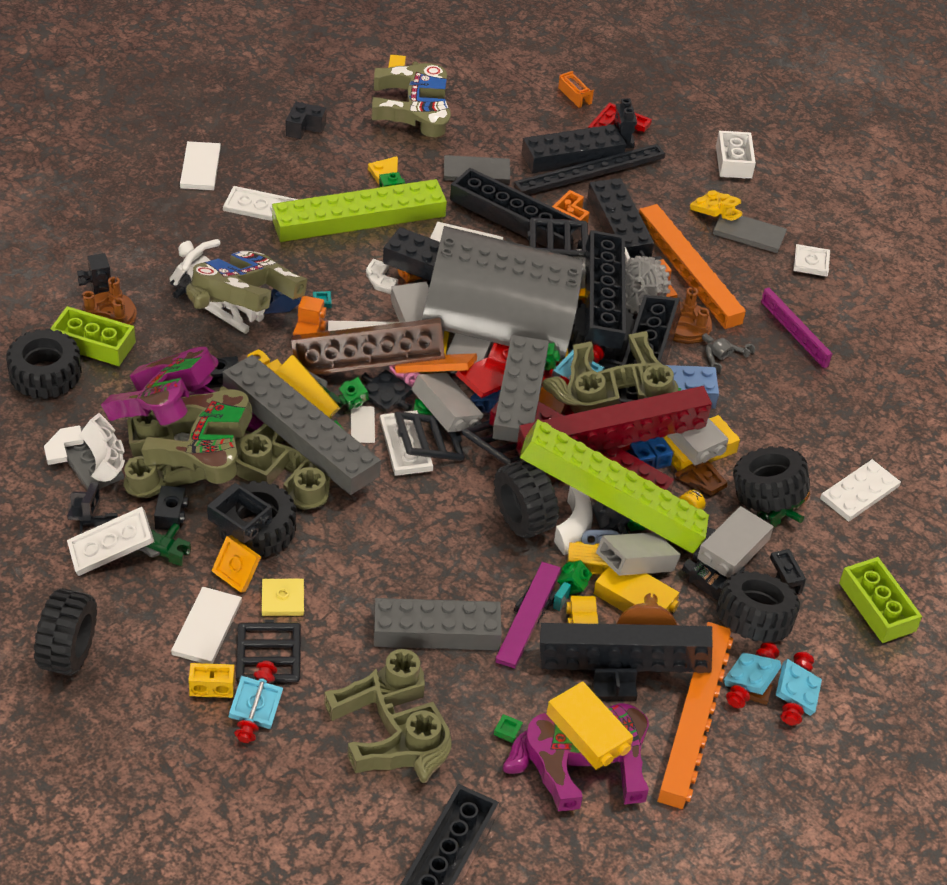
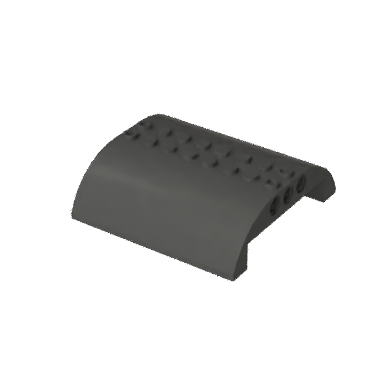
[422,226,583,359]

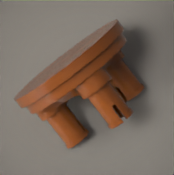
[82,277,137,325]
[673,287,712,344]
[616,593,677,625]

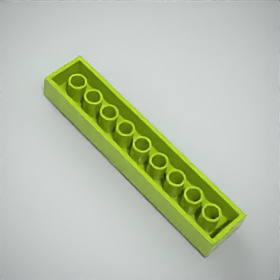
[272,179,447,242]
[520,419,709,554]

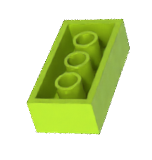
[50,306,136,366]
[839,557,923,643]

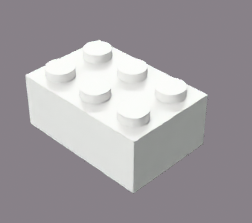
[716,131,756,179]

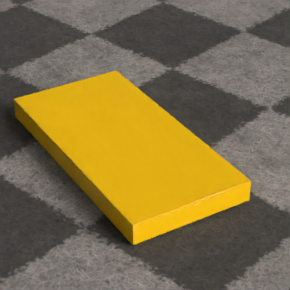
[275,355,341,419]

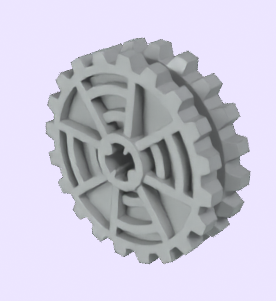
[625,256,671,314]

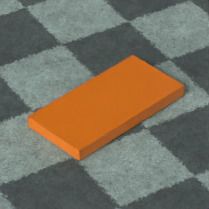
[395,353,477,373]

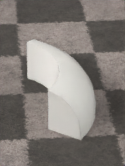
[79,413,125,482]
[554,486,593,555]

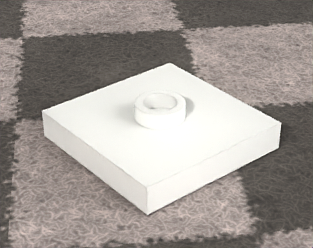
[793,244,830,276]

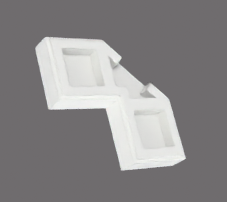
[366,259,399,295]
[44,425,84,465]

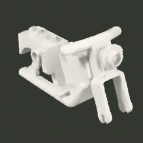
[169,239,265,334]

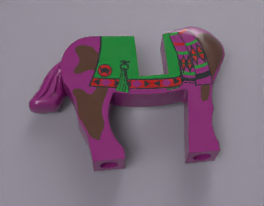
[101,347,218,425]
[503,703,649,811]

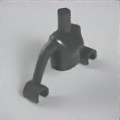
[702,333,755,374]

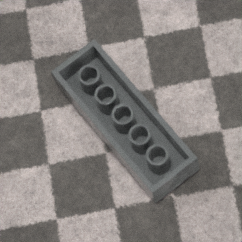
[493,335,549,442]
[374,598,502,650]

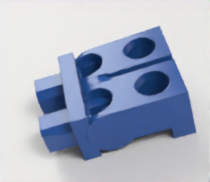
[626,437,673,469]

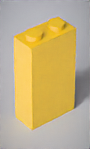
[663,415,740,471]
[593,566,680,613]
[546,682,633,770]

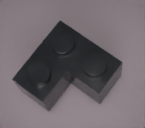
[285,102,327,139]

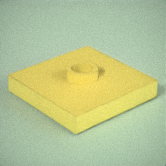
[262,579,304,616]

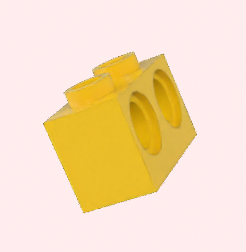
[189,663,235,698]

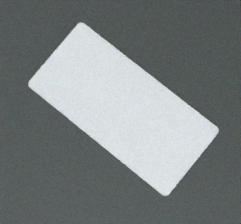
[351,406,375,443]

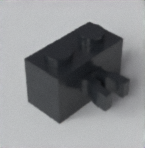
[77,253,111,295]

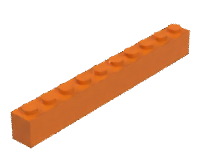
[639,204,746,329]
[657,622,734,809]

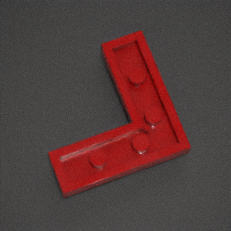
[588,103,652,132]

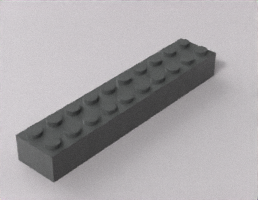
[223,355,381,495]

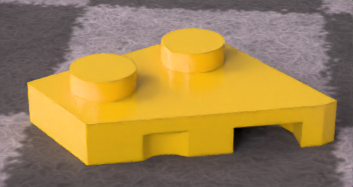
[368,156,398,184]

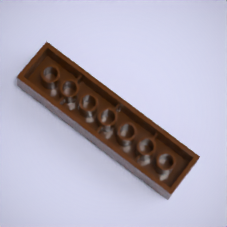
[291,318,445,374]

